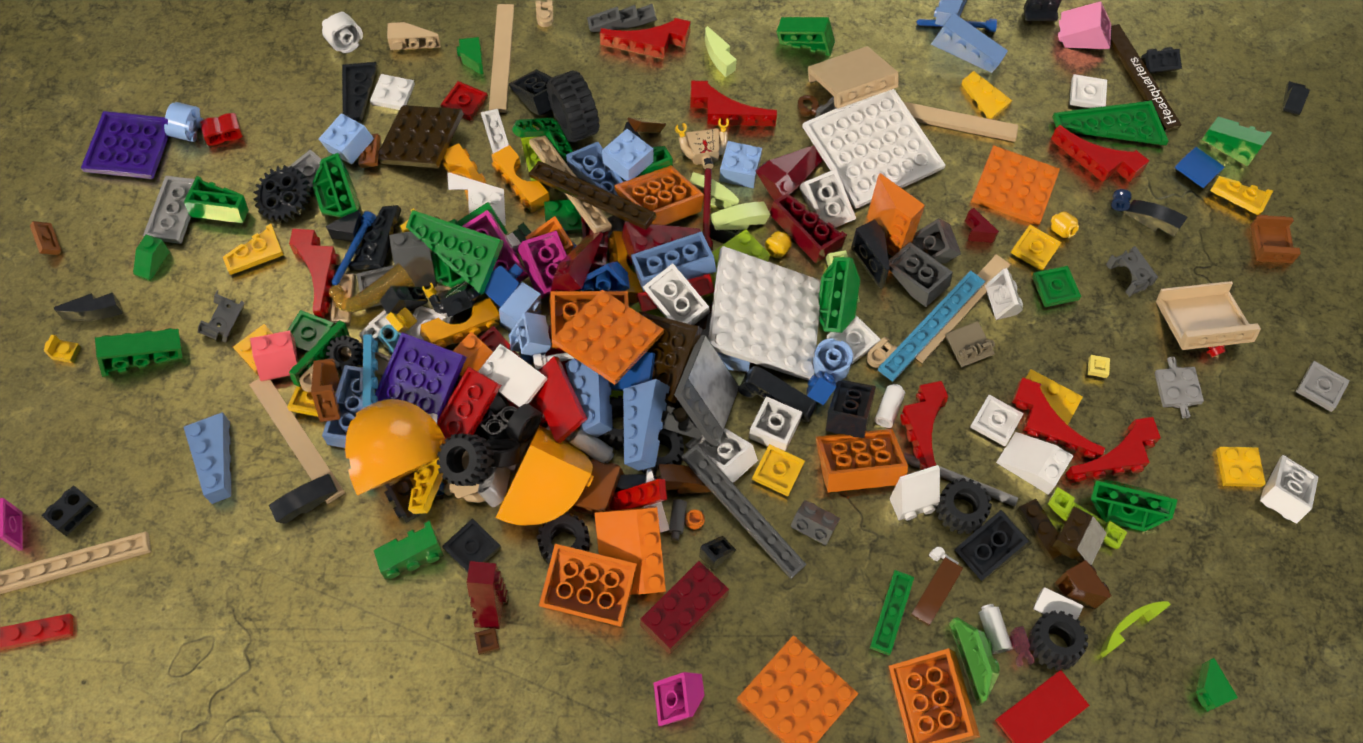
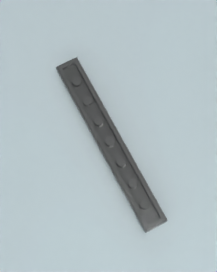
[681,444,807,579]

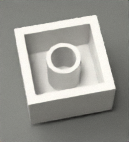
[749,396,802,452]

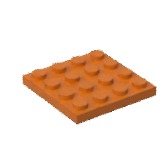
[971,145,1060,226]
[552,290,664,385]
[737,635,859,743]

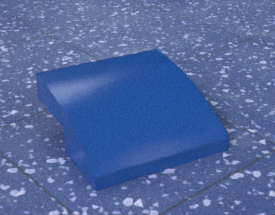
[1175,147,1225,188]
[610,352,655,391]

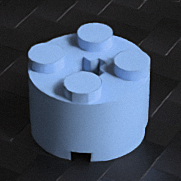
[164,102,204,142]
[813,338,853,382]

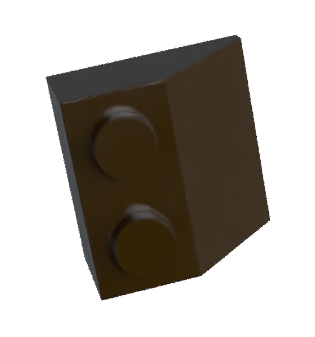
[1052,506,1107,565]

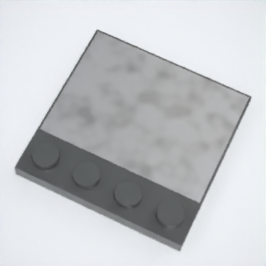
[674,335,739,447]

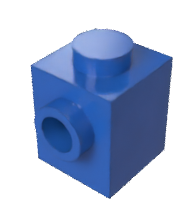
[807,371,836,405]

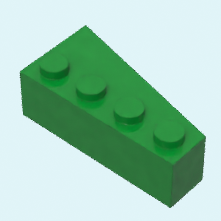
[95,328,183,377]

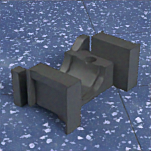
[1106,246,1158,297]
[198,290,245,342]
[661,400,702,439]

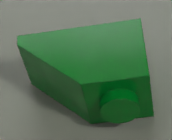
[457,37,484,75]
[133,234,170,281]
[1196,658,1238,712]

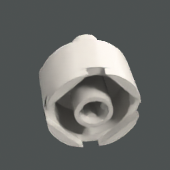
[322,12,363,53]

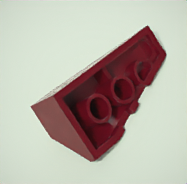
[755,145,823,200]
[550,232,603,293]

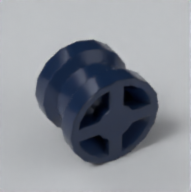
[1111,189,1132,211]

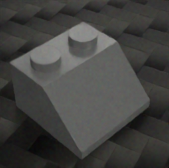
[912,218,961,264]

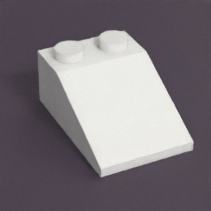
[799,169,856,228]
[643,264,710,325]
[985,268,1023,320]
[478,344,548,407]
[685,428,758,483]
[996,432,1073,495]
[1260,455,1318,524]
[890,465,940,520]

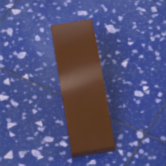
[656,464,711,494]
[911,557,963,626]

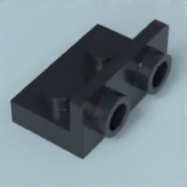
[1023,0,1062,21]
[1141,47,1182,73]
[384,477,424,523]

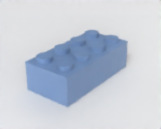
[631,232,716,292]

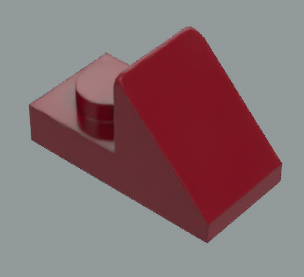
[965,208,999,243]

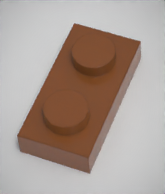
[358,133,381,169]
[30,221,61,255]

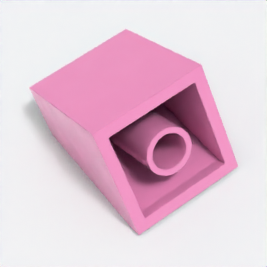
[1058,1,1111,49]

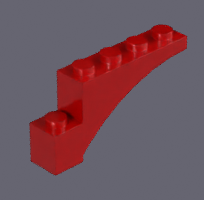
[600,18,691,59]
[690,80,777,126]
[1051,125,1149,182]
[289,229,339,319]
[1011,377,1105,459]
[900,381,948,470]
[1065,417,1161,482]

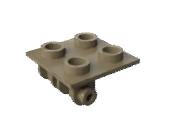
[945,321,995,367]

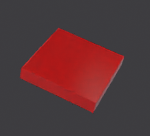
[440,81,488,121]

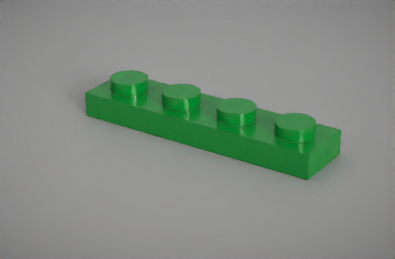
[289,320,349,387]
[869,570,914,656]

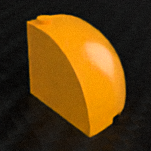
[345,399,445,495]
[495,425,594,525]

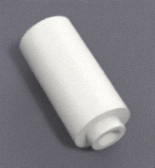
[874,384,905,428]
[569,426,614,464]
[979,604,1013,654]

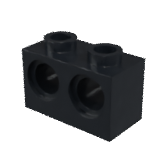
[41,485,98,537]

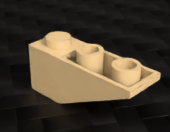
[387,22,441,50]

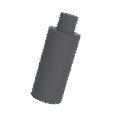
[669,499,687,541]

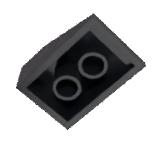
[509,69,552,116]
[851,219,890,289]
[826,380,876,438]
[954,510,1032,581]

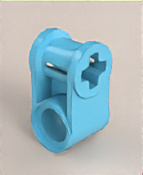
[378,325,401,355]

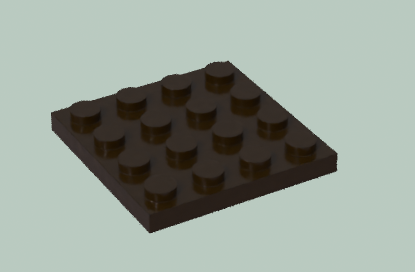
[378,105,464,168]
[639,311,703,404]

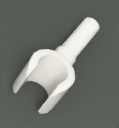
[929,547,959,564]

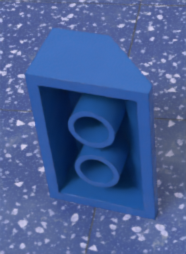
[575,262,630,291]

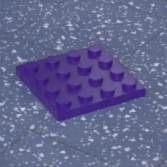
[81,111,169,179]
[375,332,467,420]

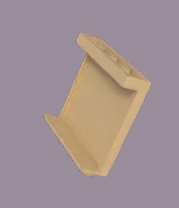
[808,46,898,109]
[1156,281,1261,350]

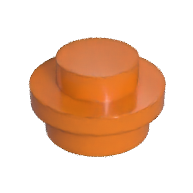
[685,509,705,530]

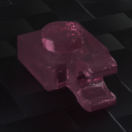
[1009,626,1034,667]

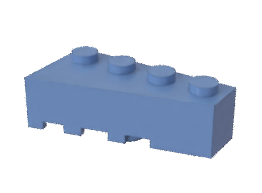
[931,13,1008,73]

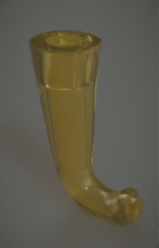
[329,263,415,312]

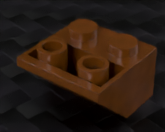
[1054,560,1112,609]

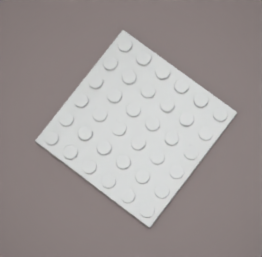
[802,89,946,209]
[708,246,821,381]

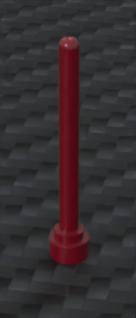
[703,168,713,251]

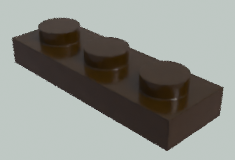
[1017,499,1064,561]

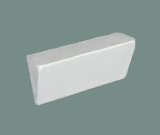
[1033,587,1083,620]

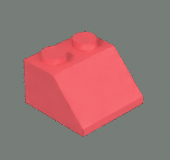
[250,331,298,381]

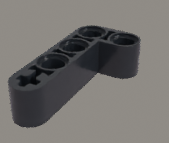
[738,366,817,422]
[451,381,517,440]

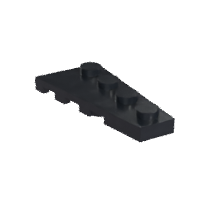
[342,62,378,122]
[348,205,402,270]

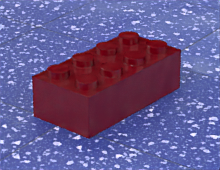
[640,561,729,655]

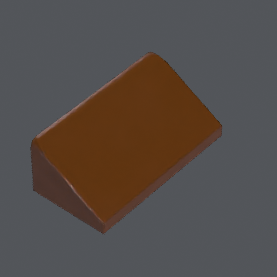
[627,117,666,133]

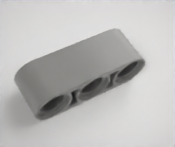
[478,467,511,507]

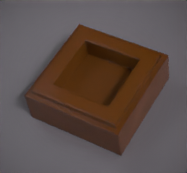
[474,628,500,655]

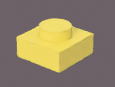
[1088,355,1110,378]

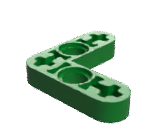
[512,118,573,163]

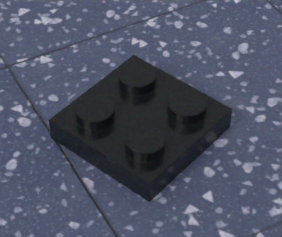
[442,518,501,573]

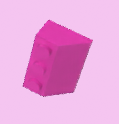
[517,231,567,299]

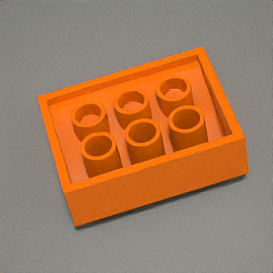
[614,165,704,225]
[867,173,925,256]
[550,291,628,348]
[816,429,908,493]
[595,506,666,595]
[539,544,637,627]
[889,648,980,743]

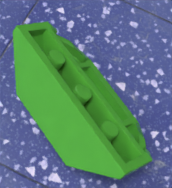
[949,617,1000,706]

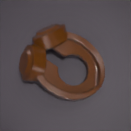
[798,95,819,117]

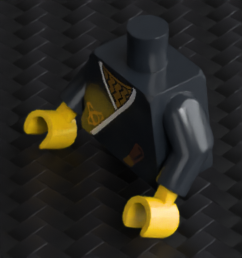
[422,282,481,317]

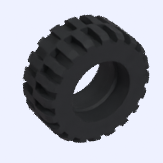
[547,70,600,142]

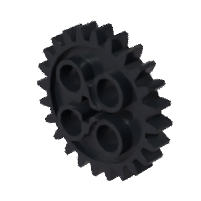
[253,165,311,223]

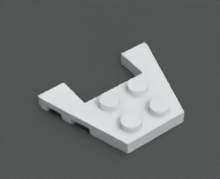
[447,173,506,226]

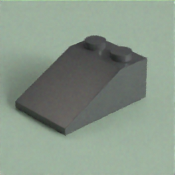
[389,231,437,289]
[889,242,953,307]

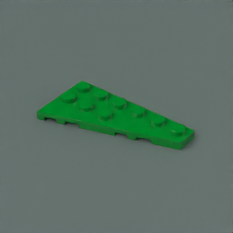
[1052,101,1169,146]
[406,210,504,295]

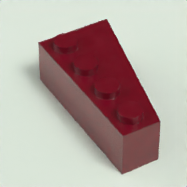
[770,194,847,263]
[622,222,701,265]
[466,561,508,629]

